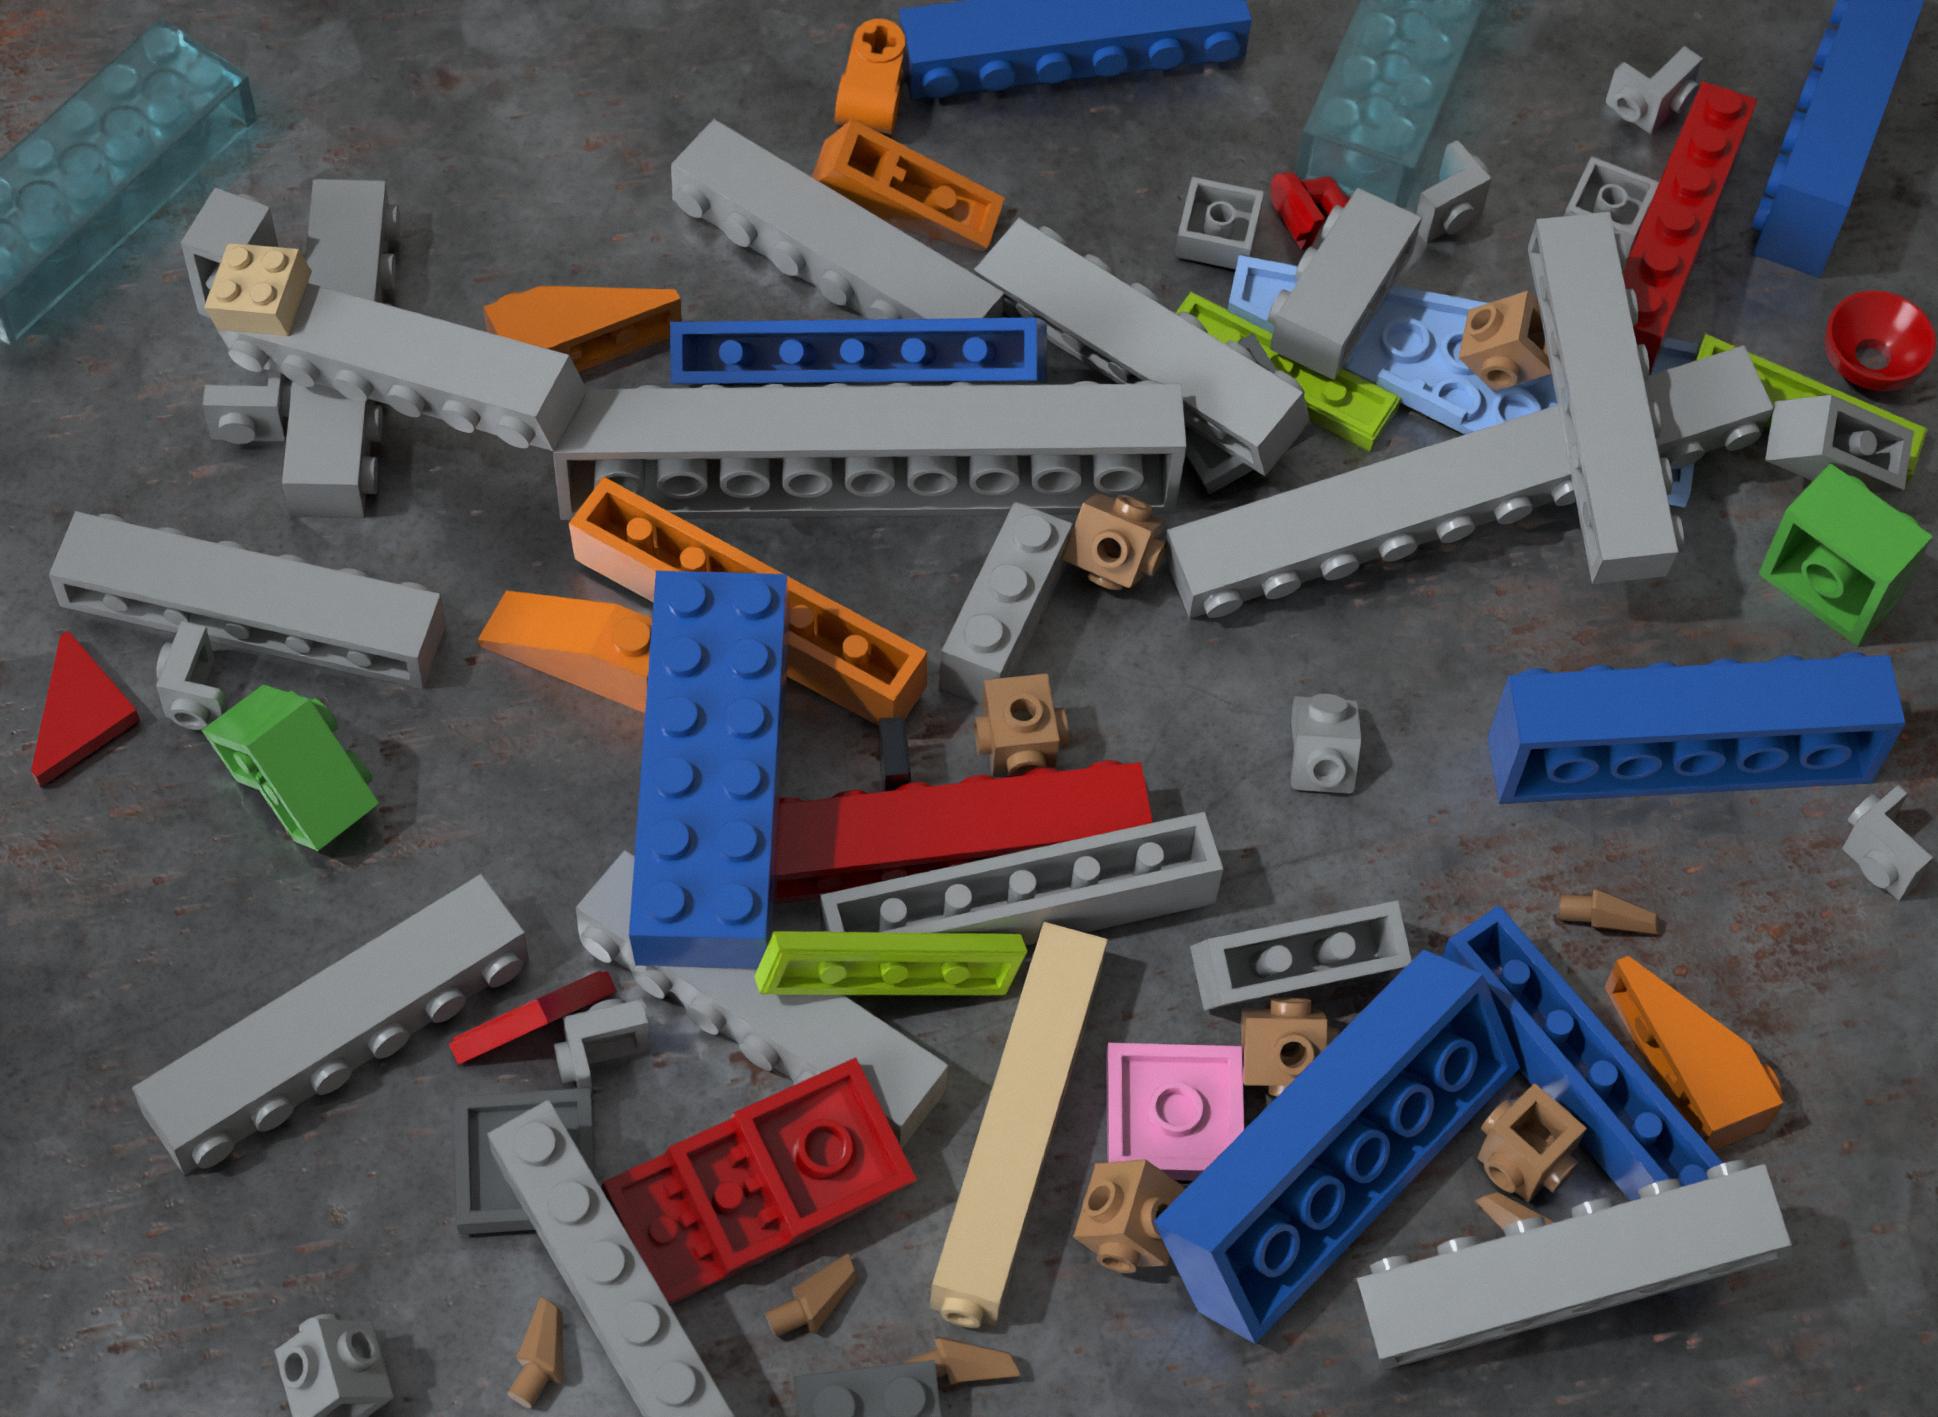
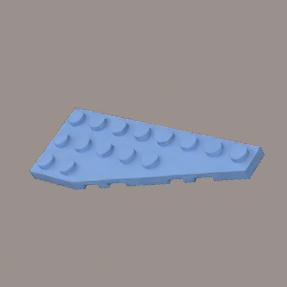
[1227,255,1699,507]

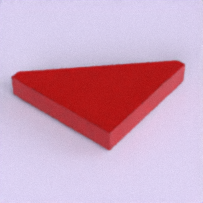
[31,631,140,788]
[449,970,617,1065]

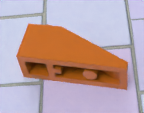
[812,119,1005,252]
[483,286,682,372]
[477,590,652,713]
[1604,956,1783,1151]

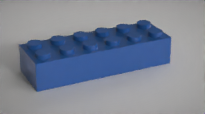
[1750,0,1925,278]
[629,571,790,969]
[1487,652,1905,804]
[1153,949,1520,1344]

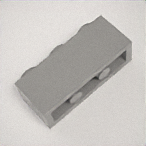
[1268,187,1422,380]
[939,502,1073,705]
[1190,900,1412,1011]

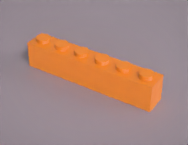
[569,476,927,726]

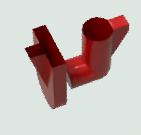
[1270,171,1350,250]

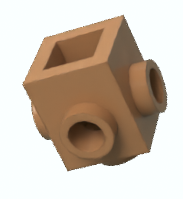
[1459,291,1552,391]
[1062,493,1167,590]
[974,673,1068,778]
[1241,997,1339,1096]
[1477,1083,1587,1203]
[1073,1159,1185,1273]

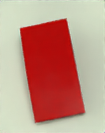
[600,1057,917,1306]

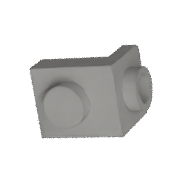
[1606,46,1703,134]
[1416,140,1492,243]
[202,369,292,444]
[156,621,228,730]
[1290,694,1361,794]
[1842,785,1933,901]
[554,999,651,1099]

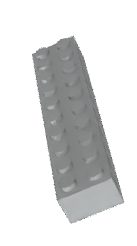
[553,380,1186,520]

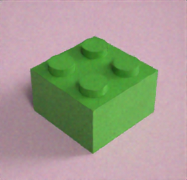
[1758,463,1933,647]

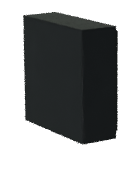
[878,717,911,792]

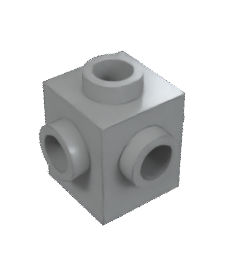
[275,1313,394,1417]

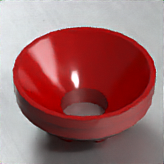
[1824,290,1936,391]

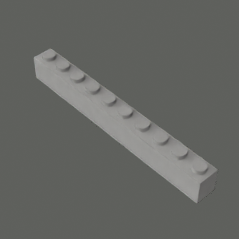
[1164,345,1774,619]

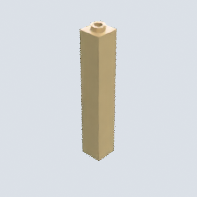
[930,922,1108,1328]

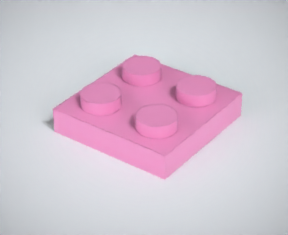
[1106,1043,1244,1180]

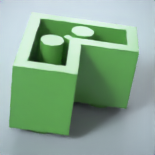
[202,684,379,851]

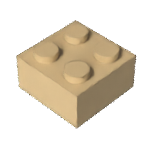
[204,243,312,336]

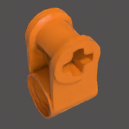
[834,19,905,135]

